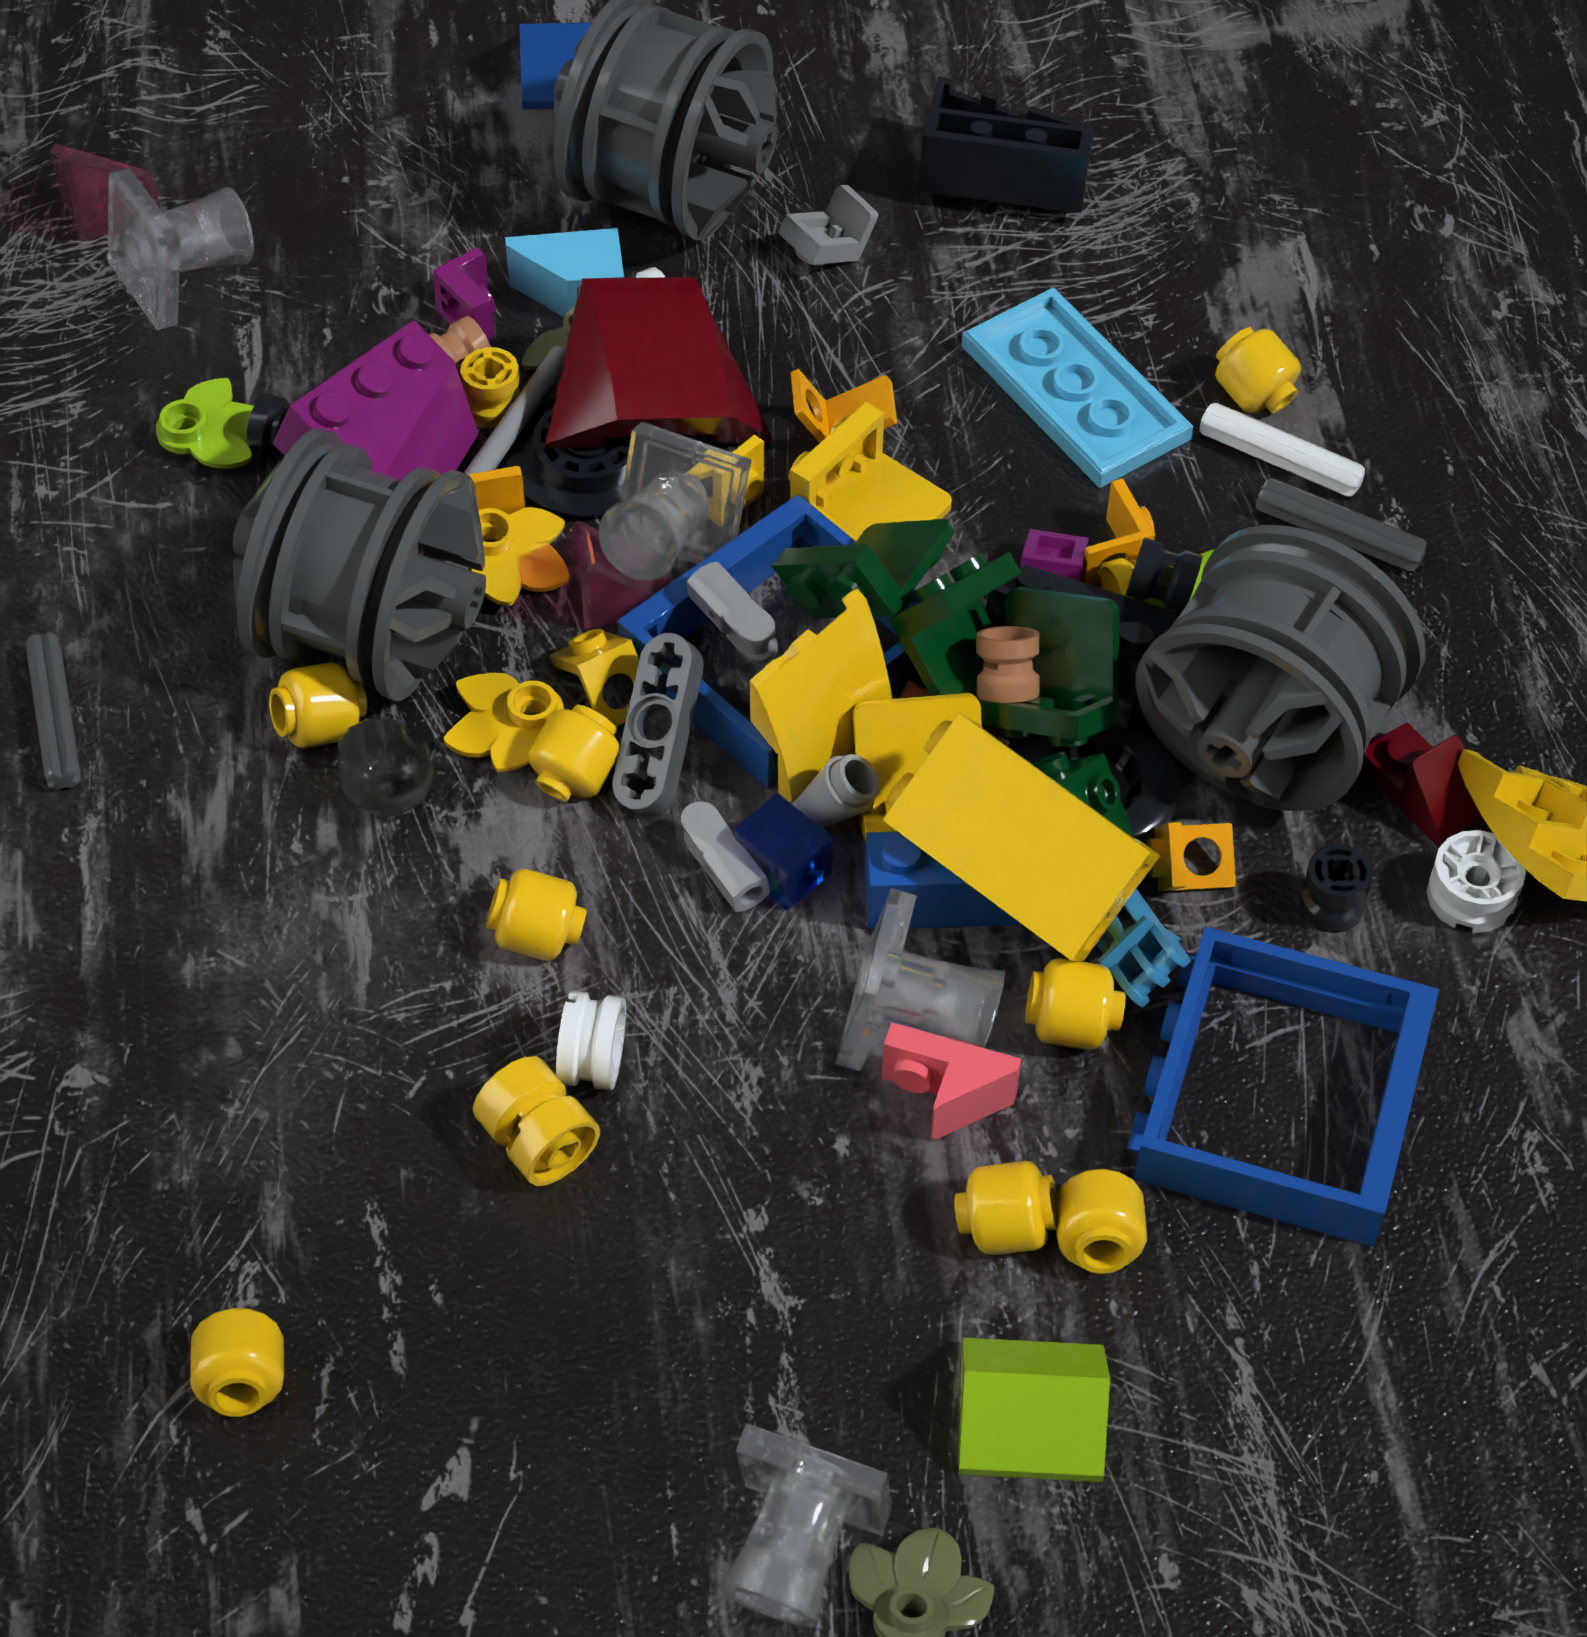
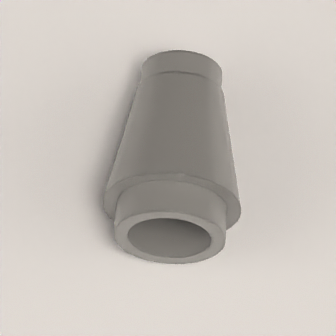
[790,754,880,834]

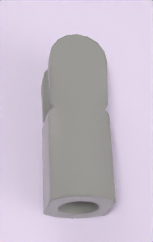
[686,562,778,664]
[681,801,770,912]

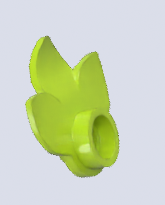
[156,378,254,469]

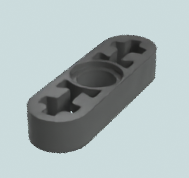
[612,633,704,817]

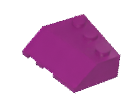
[273,320,478,480]

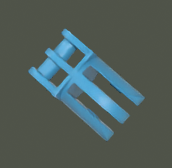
[1097,888,1191,1007]

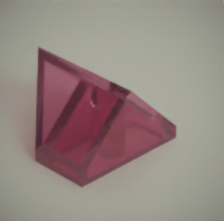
[50,143,162,242]
[566,521,670,629]

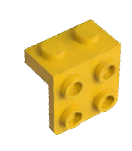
[789,402,952,541]
[853,693,982,842]

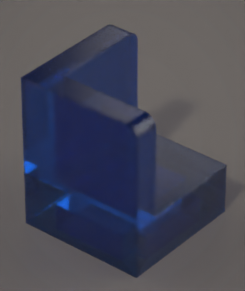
[735,793,833,911]

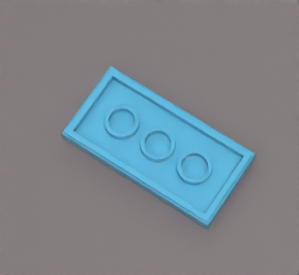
[962,287,1193,489]

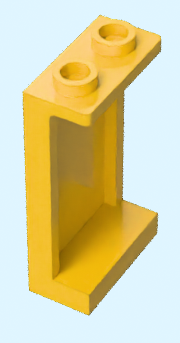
[883,713,1160,962]

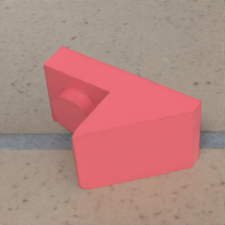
[881,1022,1021,1140]

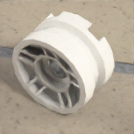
[1426,830,1526,933]
[556,990,626,1091]

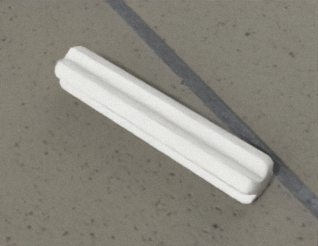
[1199,403,1365,497]

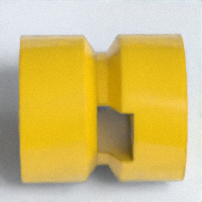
[473,1056,600,1186]

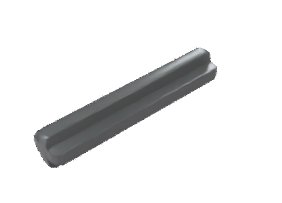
[1256,478,1427,572]
[25,632,81,791]

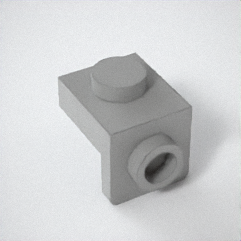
[778,185,878,266]

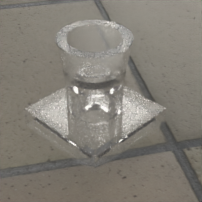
[108,168,254,330]
[599,422,751,581]
[835,888,1005,1071]
[719,1423,892,1628]

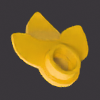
[472,507,569,606]
[444,673,564,772]

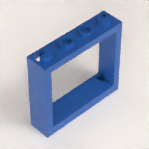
[617,494,920,789]
[1127,927,1439,1247]

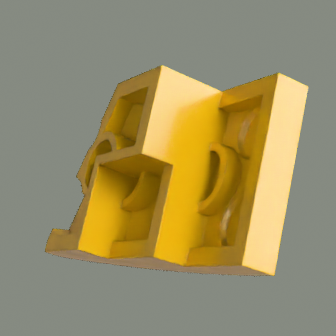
[750,589,892,808]
[1457,749,1587,902]

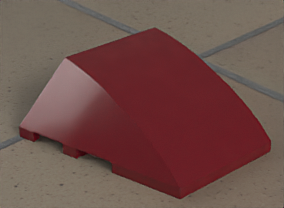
[544,277,772,448]

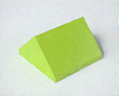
[959,1338,1110,1482]

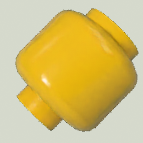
[1215,327,1301,414]
[269,662,367,749]
[528,704,620,802]
[486,869,587,961]
[1025,958,1126,1050]
[954,1160,1057,1255]
[1055,1169,1147,1274]
[190,1308,284,1417]

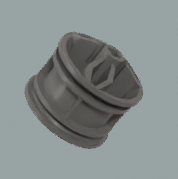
[554,0,777,240]
[233,428,486,701]
[1135,525,1425,811]

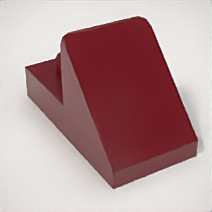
[1361,722,1484,848]

